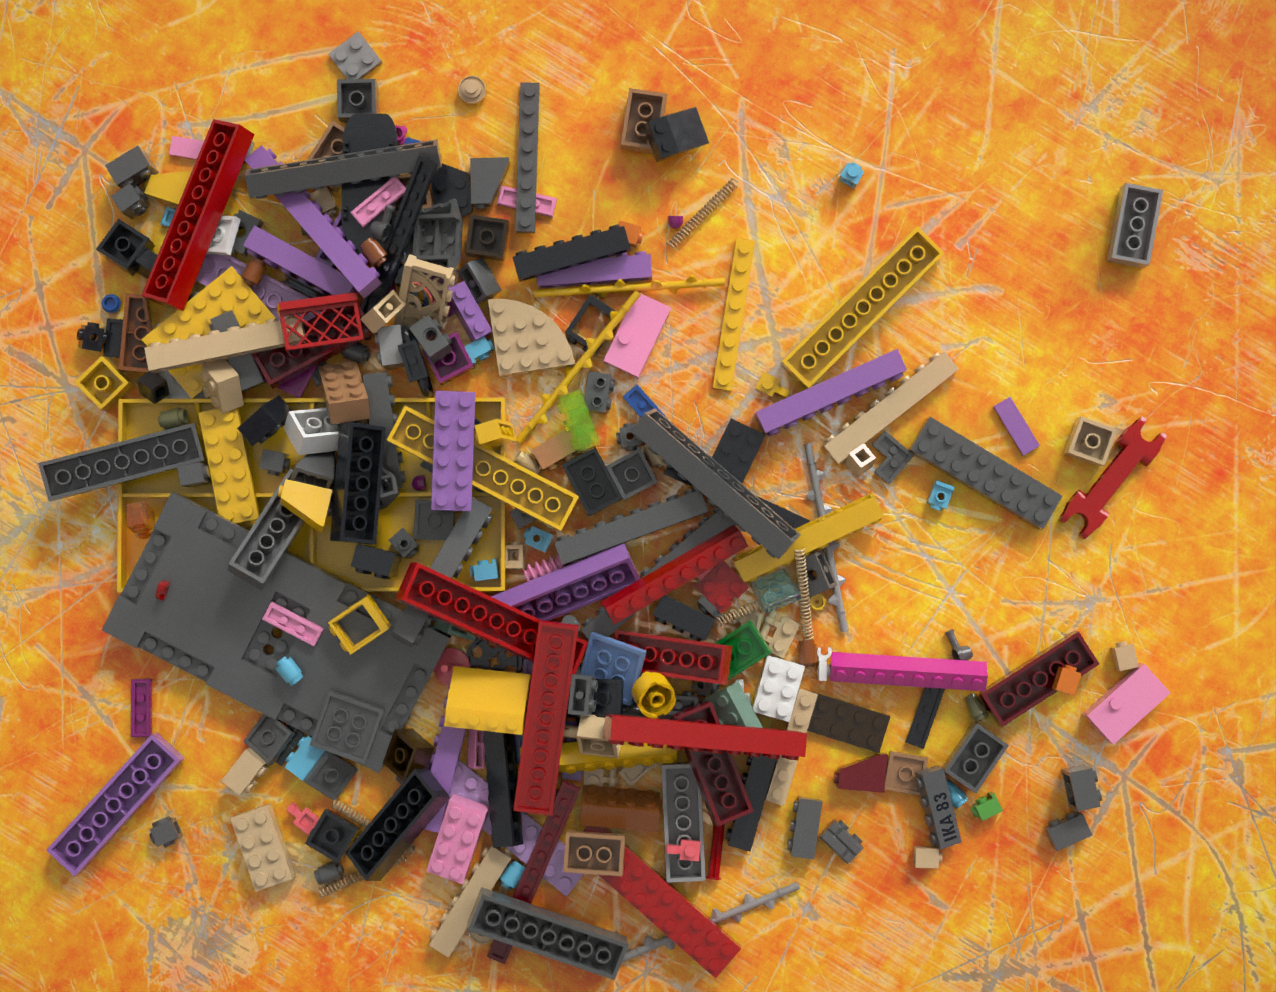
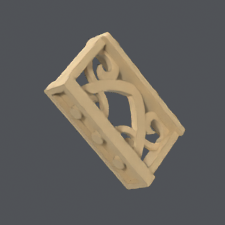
[394,254,456,337]

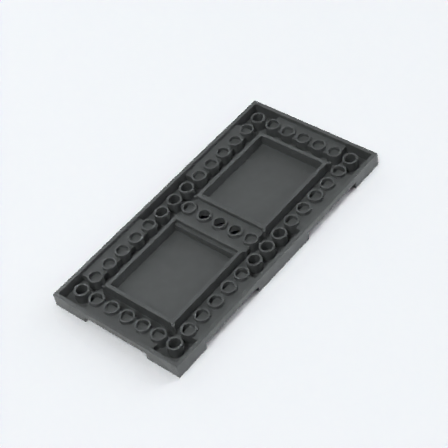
[102,492,451,773]

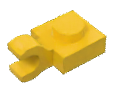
[755,372,790,399]

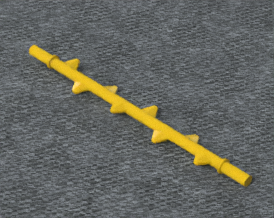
[534,275,725,299]
[516,290,641,444]

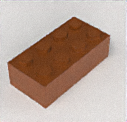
[580,784,660,832]

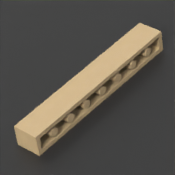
[144,315,306,373]
[823,351,959,465]

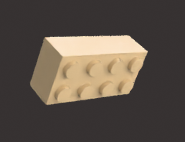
[230,803,296,892]

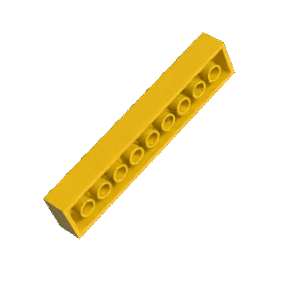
[780,226,945,389]
[387,406,579,531]

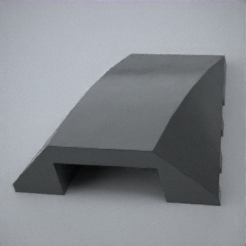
[401,198,463,271]

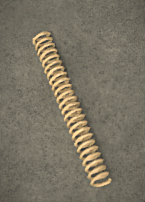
[666,178,738,249]
[794,548,814,640]
[715,582,800,626]
[332,799,416,856]
[318,852,407,899]

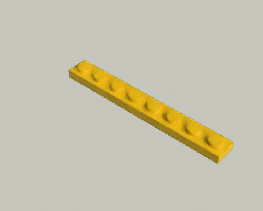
[712,238,755,391]

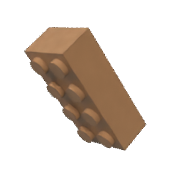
[318,361,370,424]

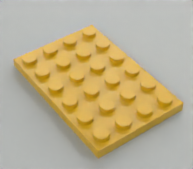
[142,266,276,399]

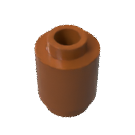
[359,237,388,267]
[241,257,267,287]
[797,639,818,668]

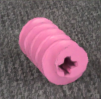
[523,554,564,582]

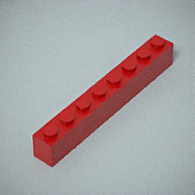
[600,525,748,625]

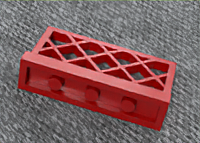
[277,292,364,351]

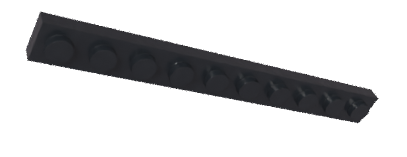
[361,156,439,340]

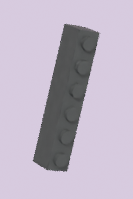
[363,371,406,488]

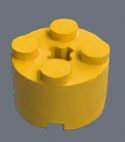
[631,671,676,718]

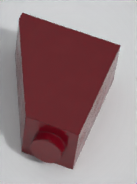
[833,752,888,793]

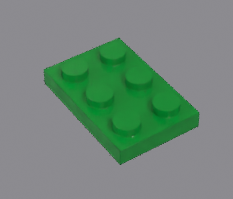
[714,620,772,680]

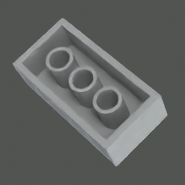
[1107,183,1163,269]

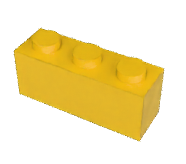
[474,419,517,448]

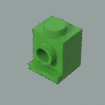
[970,792,1003,821]

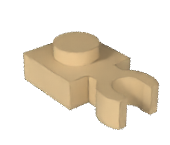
[729,609,763,631]

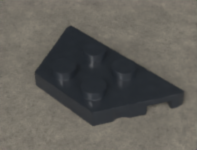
[431,163,473,218]

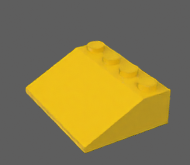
[444,666,531,735]

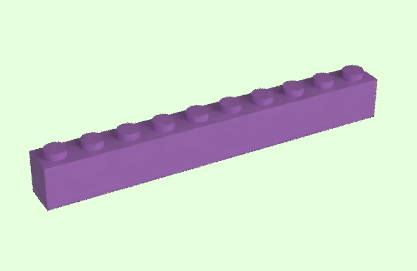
[245,145,382,298]

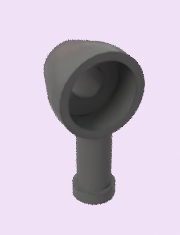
[370,205,395,242]
[945,629,973,661]

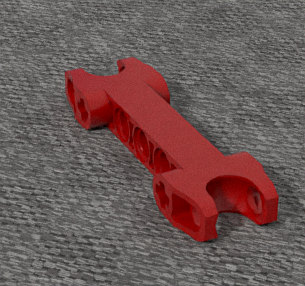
[1058,416,1167,539]

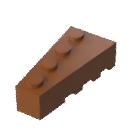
[119,293,159,375]

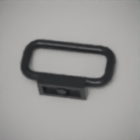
[398,325,434,398]

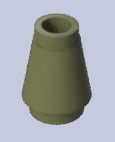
[965,693,989,722]

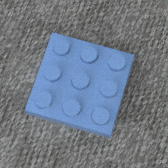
[581,632,647,706]

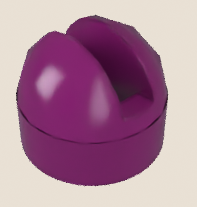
[668,216,683,229]
[412,475,426,491]

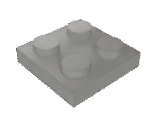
[328,31,382,79]

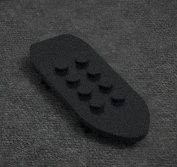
[341,113,398,257]

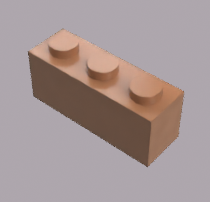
[532,421,593,472]

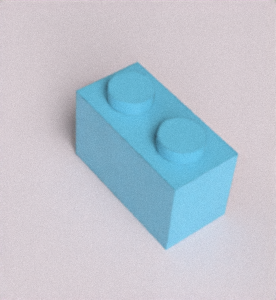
[285,735,325,781]

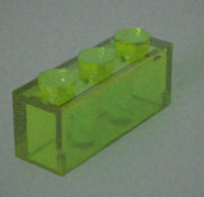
[557,389,601,453]

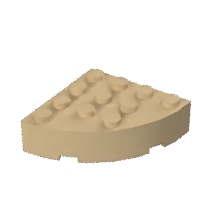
[488,299,575,377]

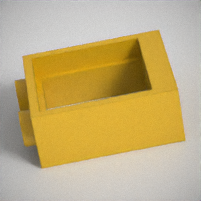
[328,594,391,655]

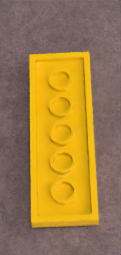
[198,408,260,524]

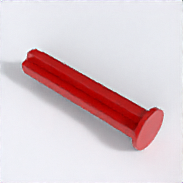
[706,824,725,880]

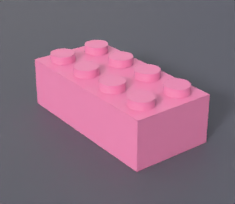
[426,794,490,884]

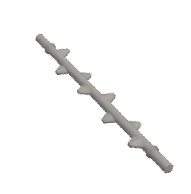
[804,443,848,632]
[622,882,800,962]

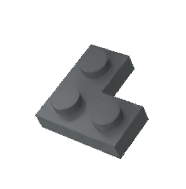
[872,431,914,485]

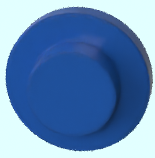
[102,294,121,313]

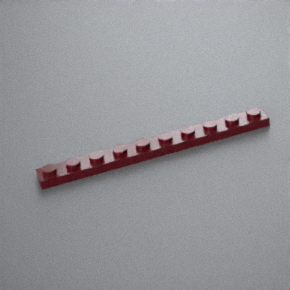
[487,780,581,964]

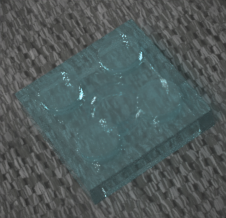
[750,568,801,613]

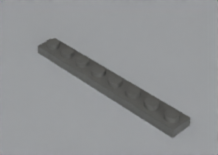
[516,82,540,233]

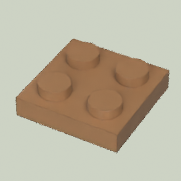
[885,751,929,796]

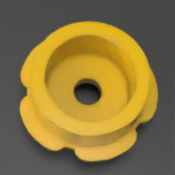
[809,593,827,611]

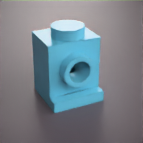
[838,162,864,189]
[464,336,495,365]
[926,481,955,511]
[523,526,554,553]
[470,558,499,581]

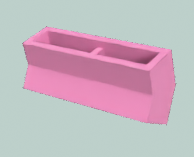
[468,729,485,769]

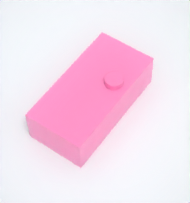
[604,293,671,379]
[1082,663,1170,745]

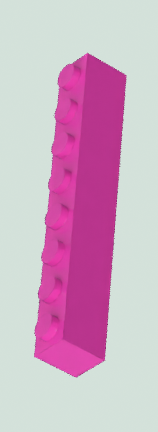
[830,652,988,691]

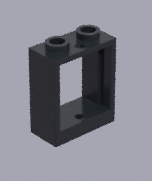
[565,294,618,355]

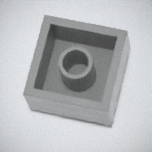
[375,324,404,370]

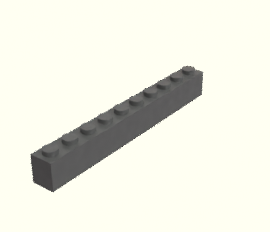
[245,139,442,199]
[581,506,737,639]

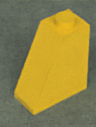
[144,171,192,206]
[278,479,332,532]

